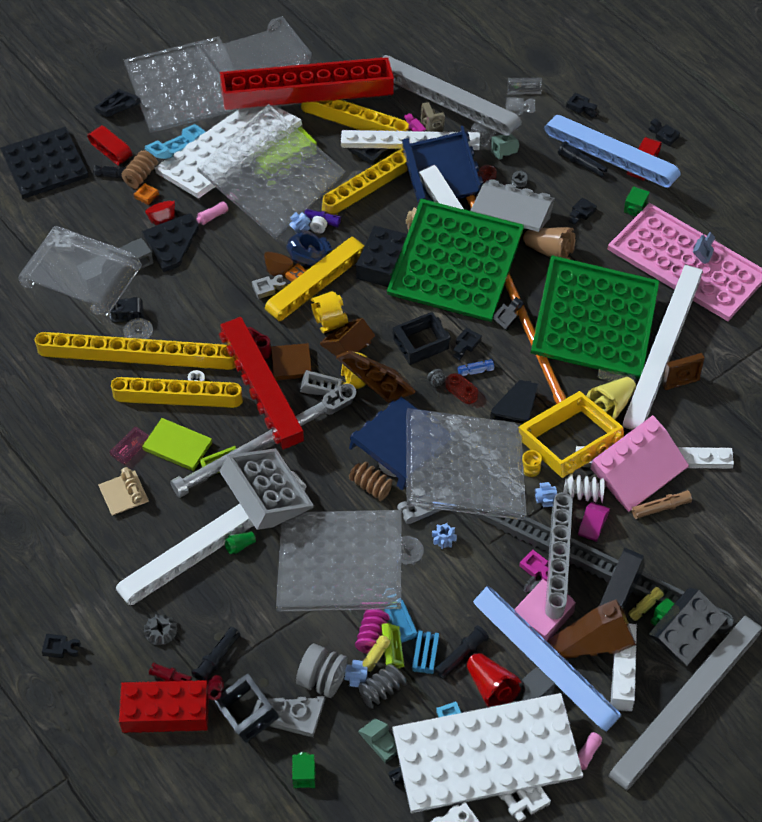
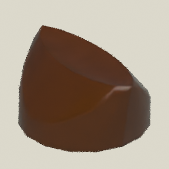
[264,252,294,277]

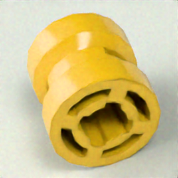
[521,450,542,477]

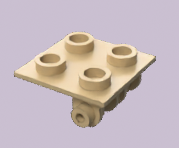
[98,467,149,516]

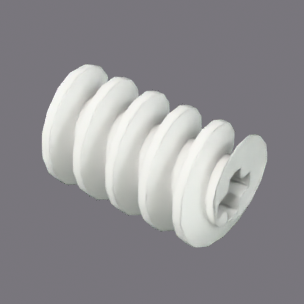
[563,474,605,502]

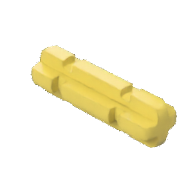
[628,587,664,621]
[363,635,390,672]

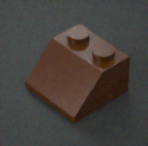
[320,318,375,356]

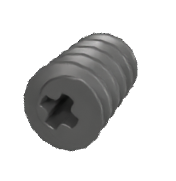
[359,664,407,709]

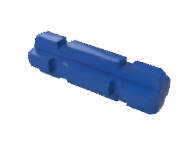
[458,359,494,377]

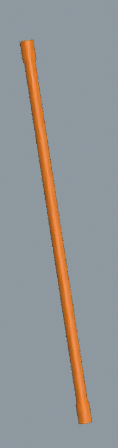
[466,195,567,404]

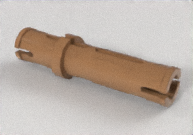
[632,490,692,519]

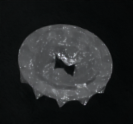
[123,318,153,339]
[391,536,423,566]

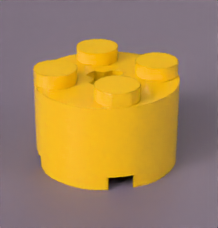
[311,291,348,333]

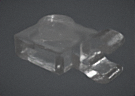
[506,97,535,115]

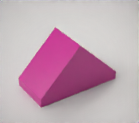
[578,502,610,542]

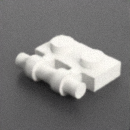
[499,787,550,822]

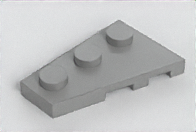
[253,696,325,737]

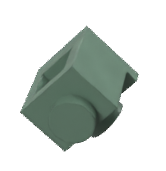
[491,134,519,159]

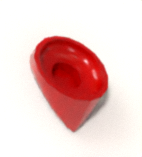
[145,201,175,225]

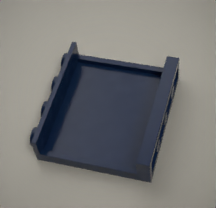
[402,126,483,205]
[349,397,454,490]

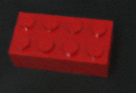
[119,680,209,733]

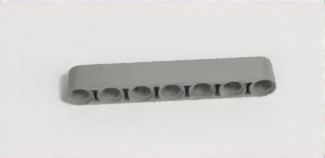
[545,493,572,619]

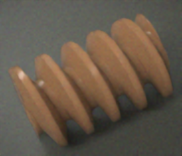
[122,151,158,189]
[349,461,393,501]

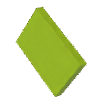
[142,418,212,471]

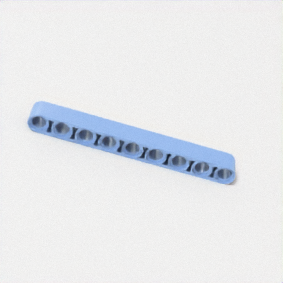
[544,115,681,188]
[473,586,621,732]

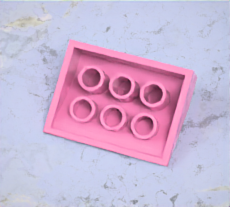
[590,415,689,512]

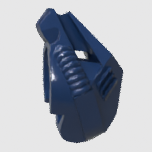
[286,230,333,267]

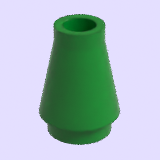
[224,531,256,554]

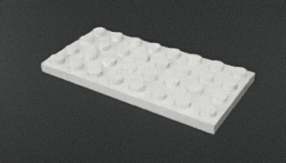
[154,105,302,199]
[392,693,583,813]

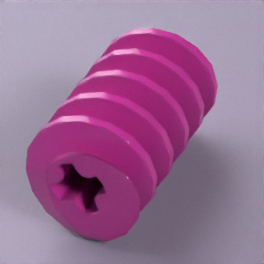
[355,607,390,654]

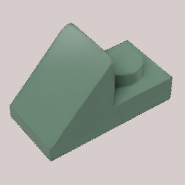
[358,719,398,763]

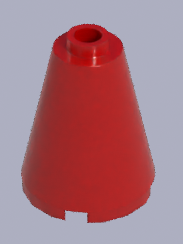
[467,653,522,708]

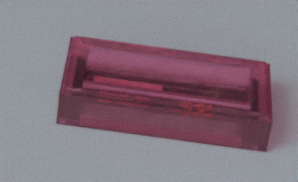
[109,426,149,465]

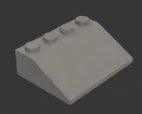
[470,180,555,232]
[219,448,314,530]

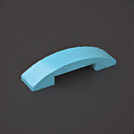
[145,124,206,159]

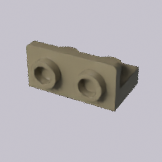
[421,102,445,132]

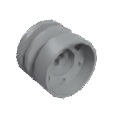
[296,643,347,698]

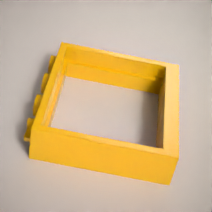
[518,391,624,478]

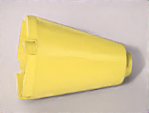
[586,377,636,420]

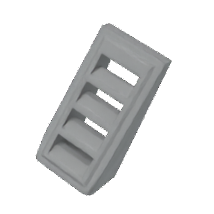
[300,370,342,396]

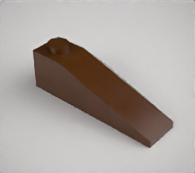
[336,351,415,403]
[547,599,636,659]

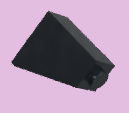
[490,380,538,429]

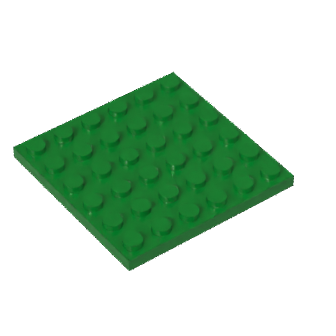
[387,199,524,322]
[530,255,659,379]

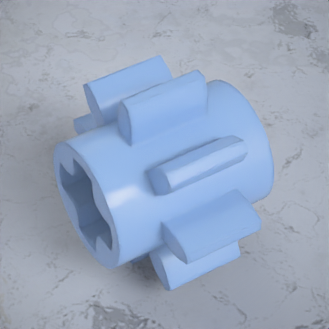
[289,212,311,233]
[535,482,557,508]
[432,523,457,549]
[345,660,368,687]

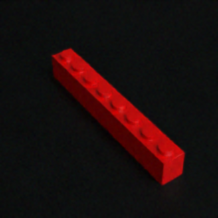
[219,317,304,450]

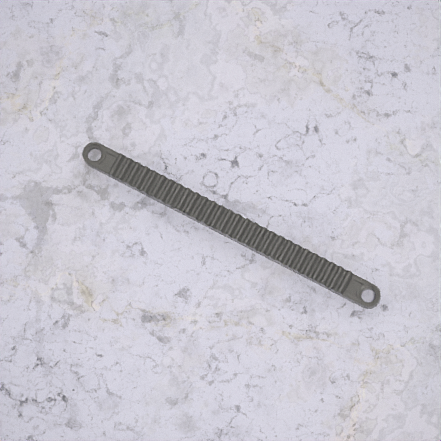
[474,498,733,634]

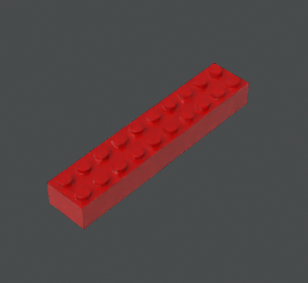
[220,57,394,110]

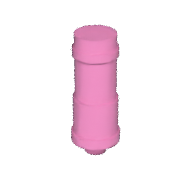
[196,202,228,225]
[578,733,602,770]

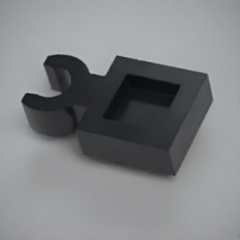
[42,634,81,658]

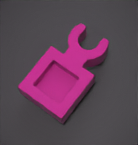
[404,113,426,132]
[519,550,548,581]

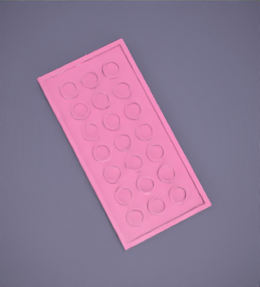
[608,203,762,321]

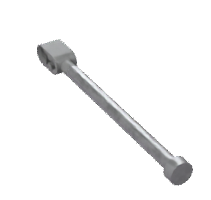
[170,383,356,498]

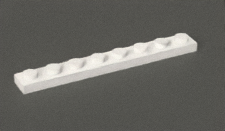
[341,130,480,150]
[575,446,734,468]

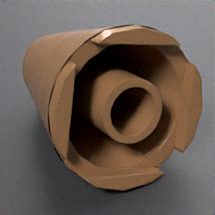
[523,227,576,259]

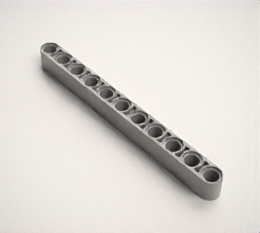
[382,55,522,136]
[609,616,762,790]

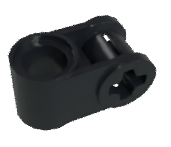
[107,297,144,324]

